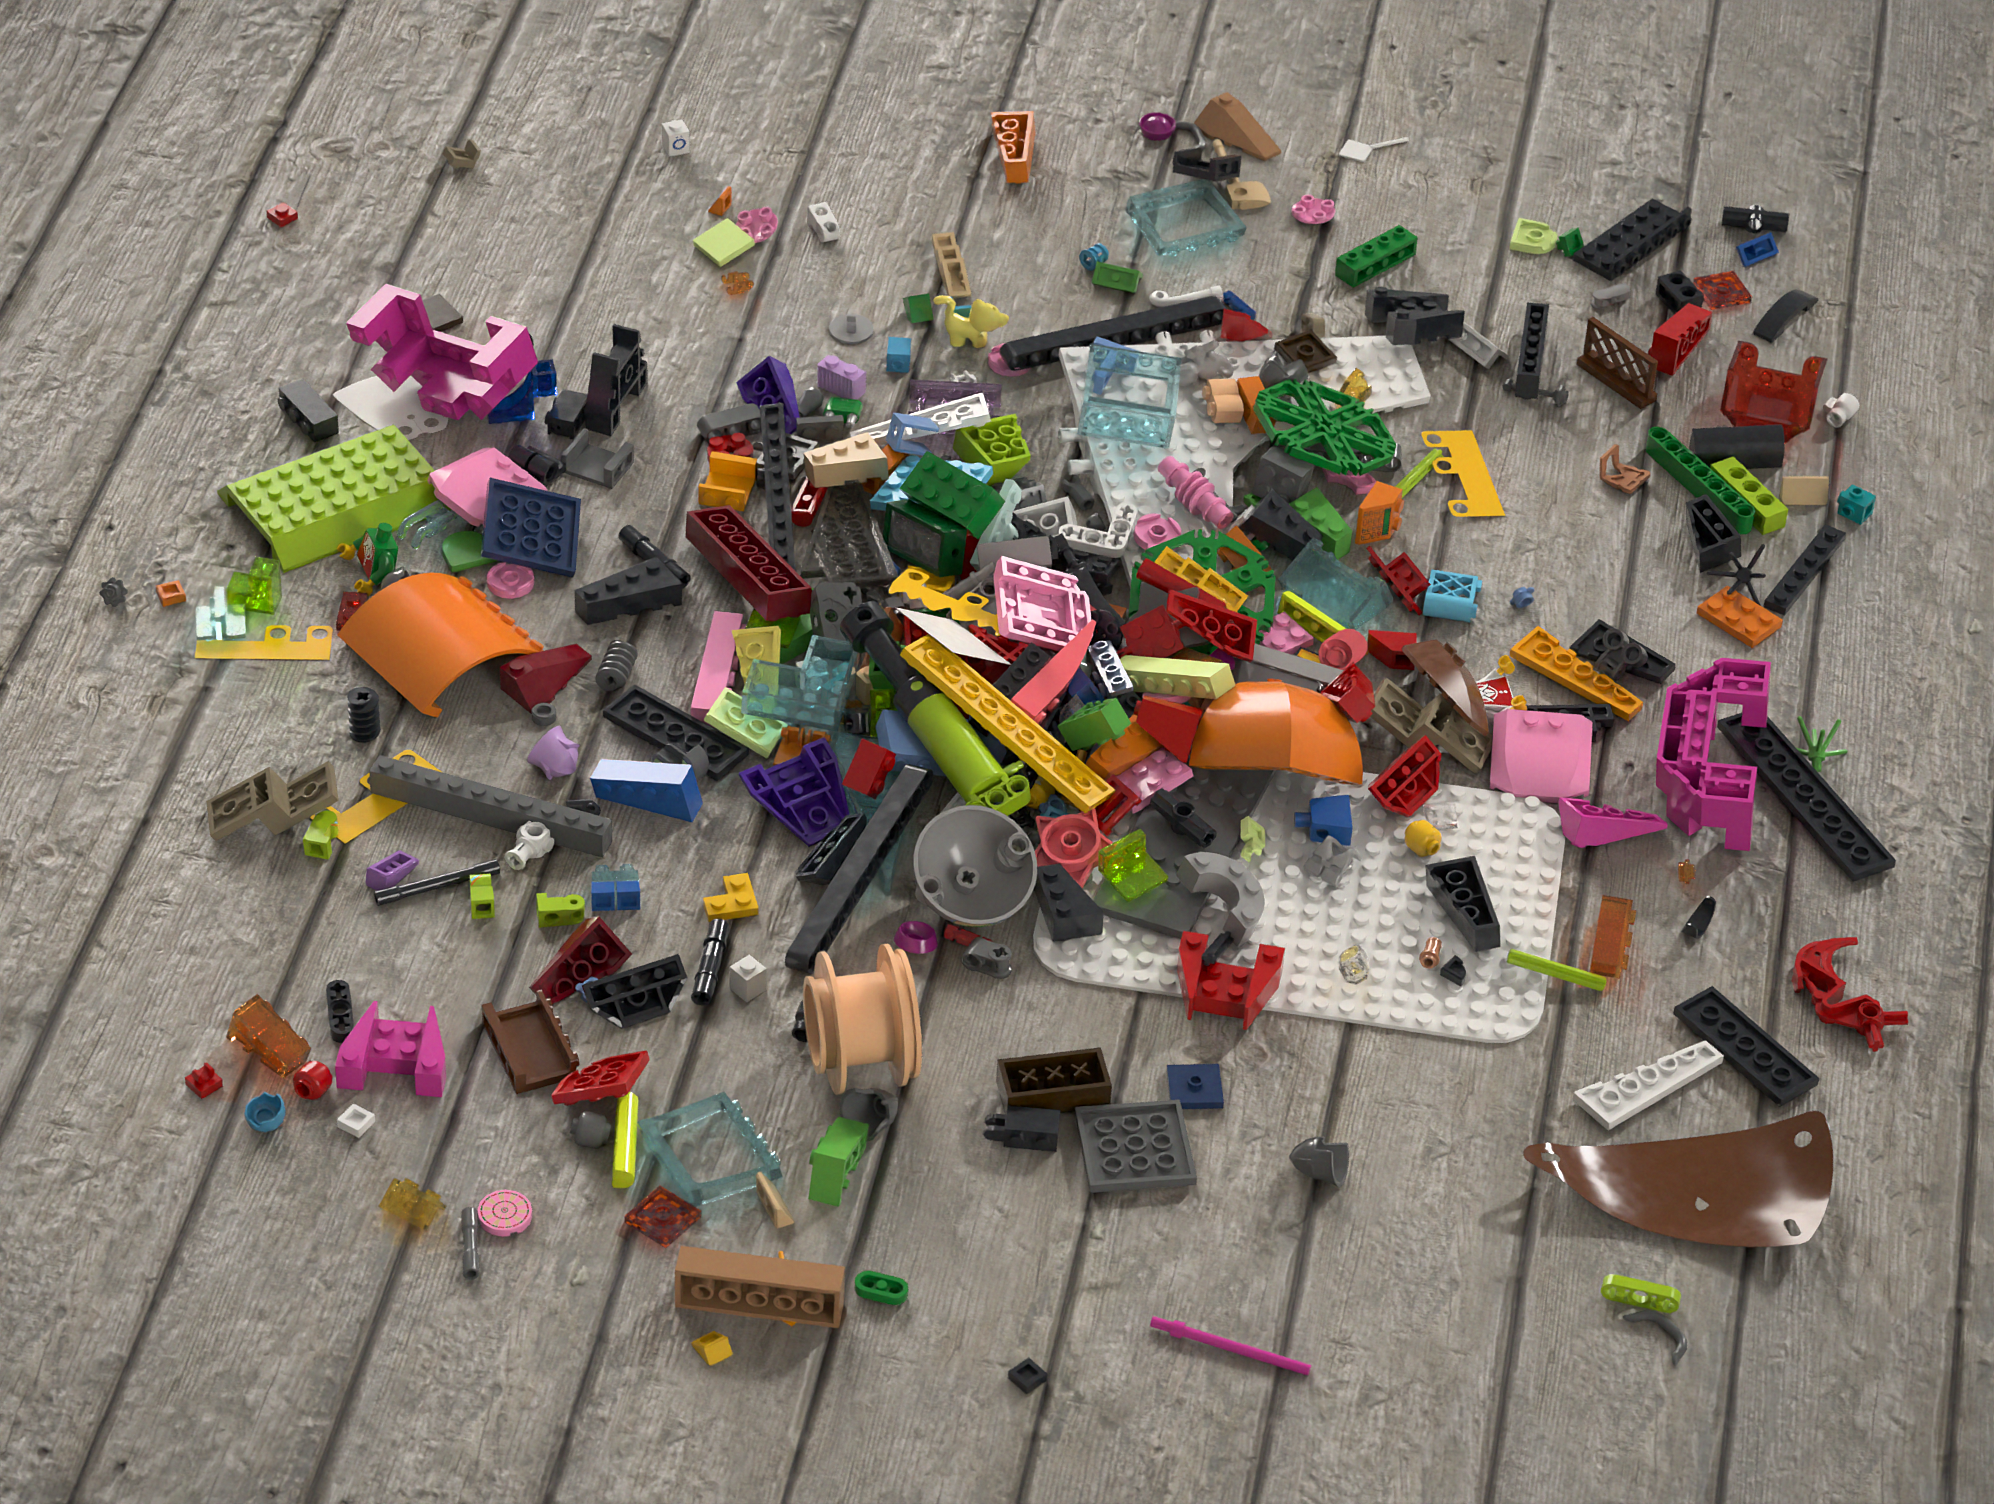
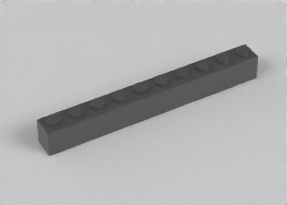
[369,755,612,858]

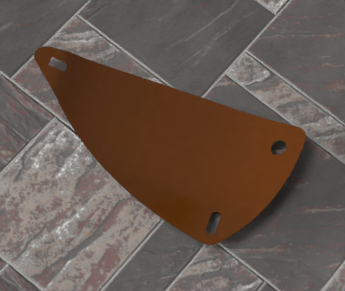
[1523,1111,1833,1247]

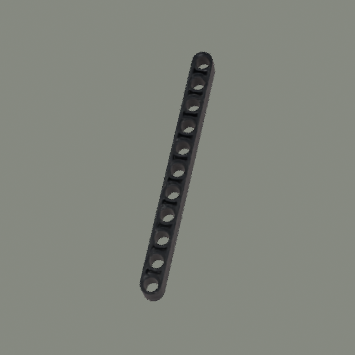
[999,296,1227,371]
[785,764,934,974]

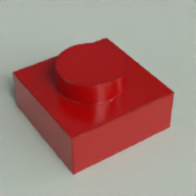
[266,202,298,228]

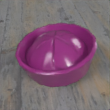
[1139,112,1176,141]
[893,921,938,954]

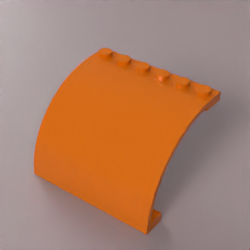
[338,573,544,718]

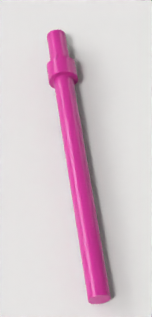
[1150,1316,1311,1376]

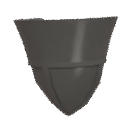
[1259,351,1308,389]
[840,1088,899,1142]
[1289,1136,1349,1187]

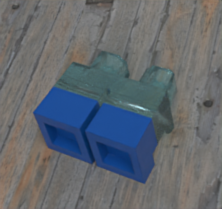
[591,864,640,911]

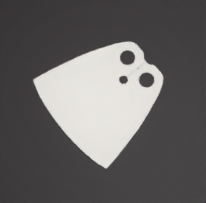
[332,376,448,440]

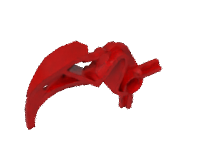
[1792,937,1908,1052]

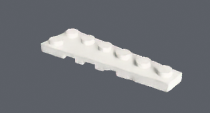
[850,392,991,446]
[1573,1040,1723,1130]

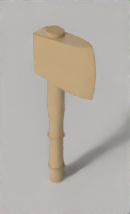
[1213,139,1271,210]

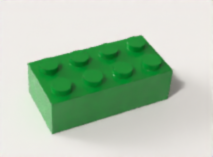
[899,451,1006,540]

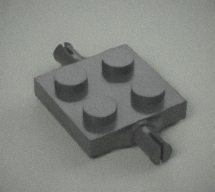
[753,433,820,480]

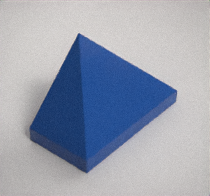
[1736,232,1779,267]

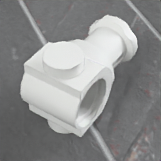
[505,821,554,870]

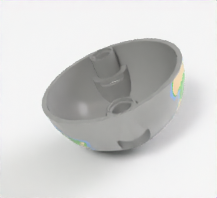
[913,805,1037,927]

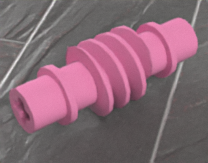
[1158,456,1234,529]

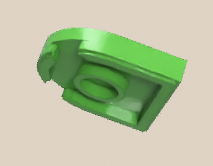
[442,531,497,573]

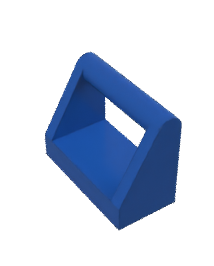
[1068,668,1105,708]

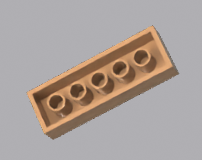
[675,1246,845,1328]

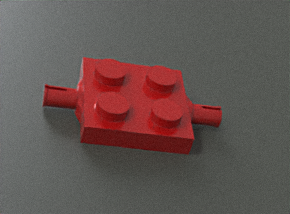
[1116,605,1186,659]

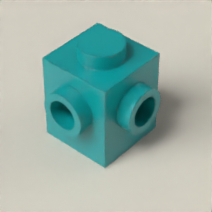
[1837,484,1876,525]

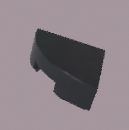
[1440,955,1466,987]

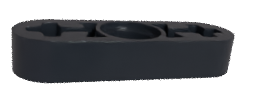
[326,980,354,1043]

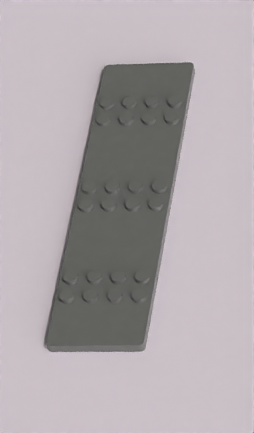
[1093,657,1319,939]

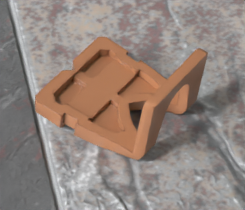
[1600,444,1650,494]

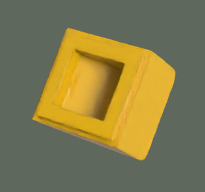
[691,1331,732,1366]

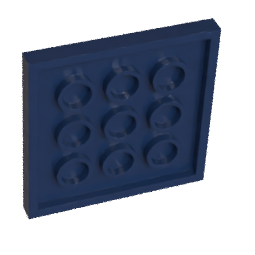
[481,477,581,578]

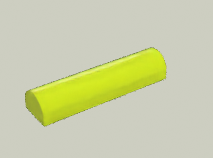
[1278,591,1346,643]
[612,1092,639,1188]

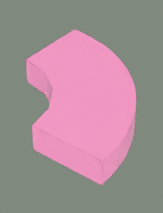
[1322,468,1376,495]

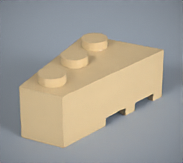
[804,432,889,488]

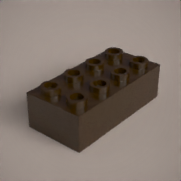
[996,1047,1112,1114]

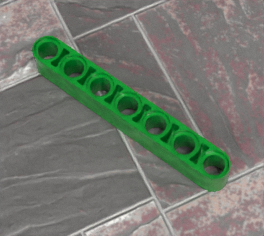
[1646,426,1755,535]

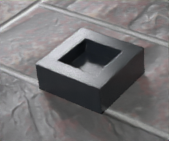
[1008,1357,1048,1395]

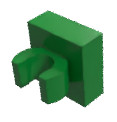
[1555,227,1584,257]

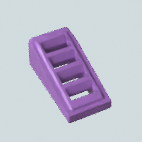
[365,850,419,890]

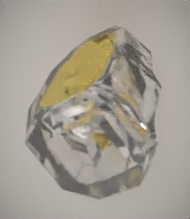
[1338,945,1370,985]

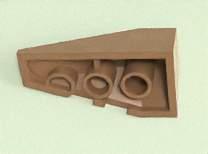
[1193,92,1281,161]

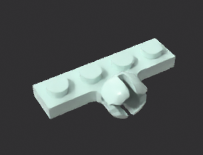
[970,479,1022,571]

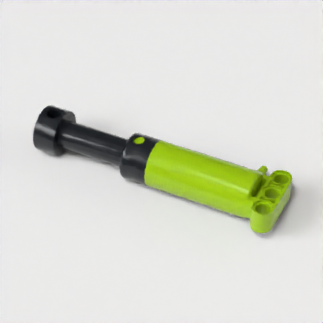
[840,601,1031,816]

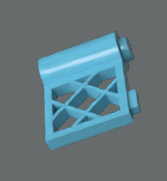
[1423,569,1482,622]

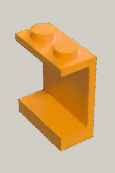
[698,452,757,512]

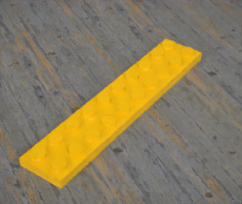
[900,634,1115,814]

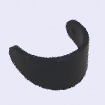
[1681,896,1716,939]

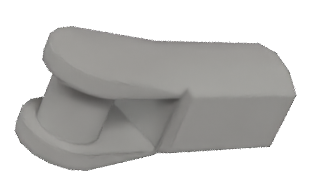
[1591,283,1631,309]

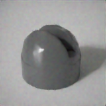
[1086,512,1106,531]

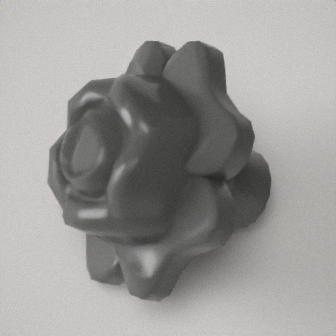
[100,577,128,607]

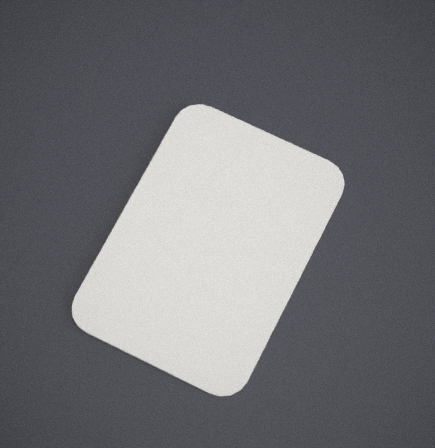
[1033,752,1565,1043]

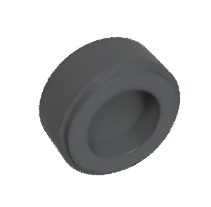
[532,703,556,726]

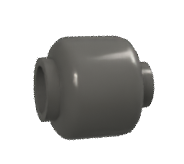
[570,1111,611,1149]

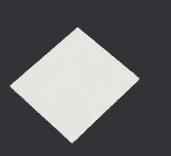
[895,607,1011,665]

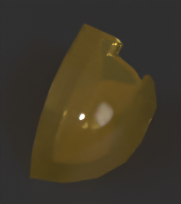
[1337,368,1372,405]

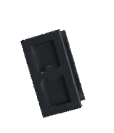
[545,389,588,440]

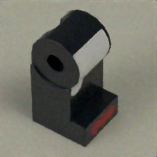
[843,707,870,733]

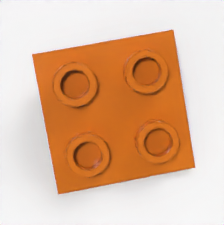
[773,725,833,765]

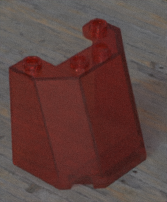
[1720,340,1828,444]

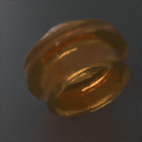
[1678,859,1696,884]

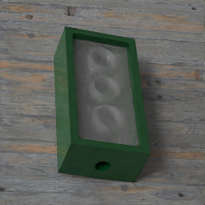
[881,499,967,578]

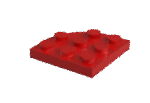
[551,1051,650,1106]

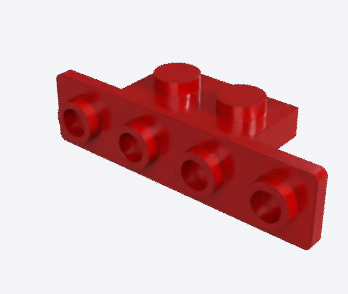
[1366,545,1431,616]

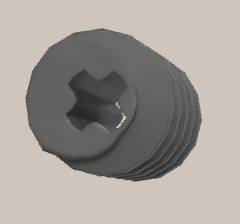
[595,640,638,691]

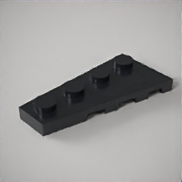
[1569,619,1676,684]

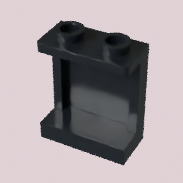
[1172,147,1242,182]

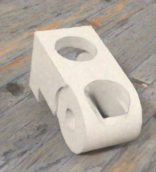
[807,202,840,243]

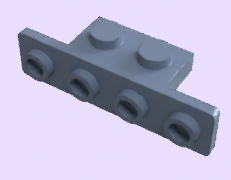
[1088,640,1134,700]

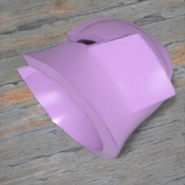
[527,726,580,780]

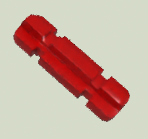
[944,924,993,947]

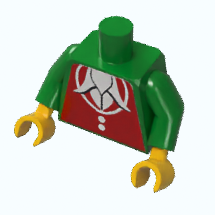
[337,523,398,596]

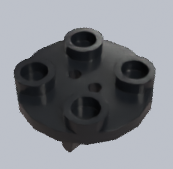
[1089,609,1123,651]

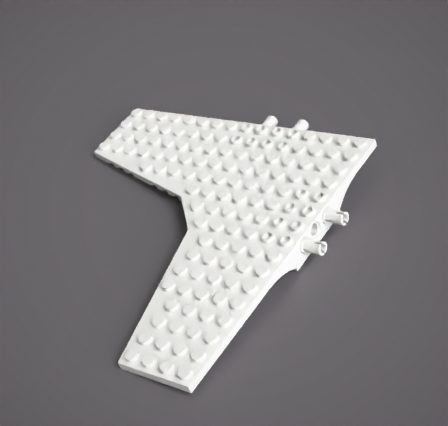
[1058,330,1431,590]

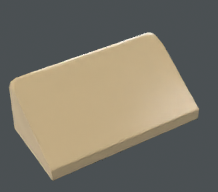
[1779,476,1829,505]
[756,1172,794,1228]

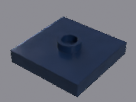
[1166,1064,1224,1109]

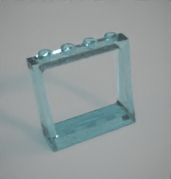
[1125,179,1247,257]
[637,1092,782,1208]

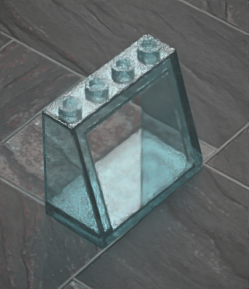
[1077,344,1182,449]

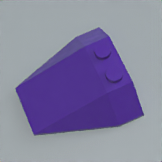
[738,737,850,847]

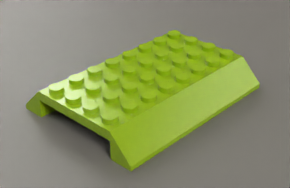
[217,424,452,573]

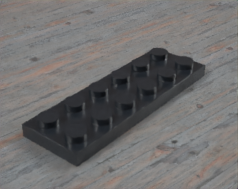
[603,684,749,781]
[1673,986,1819,1107]

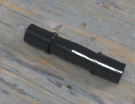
[618,525,691,589]
[691,919,730,1006]

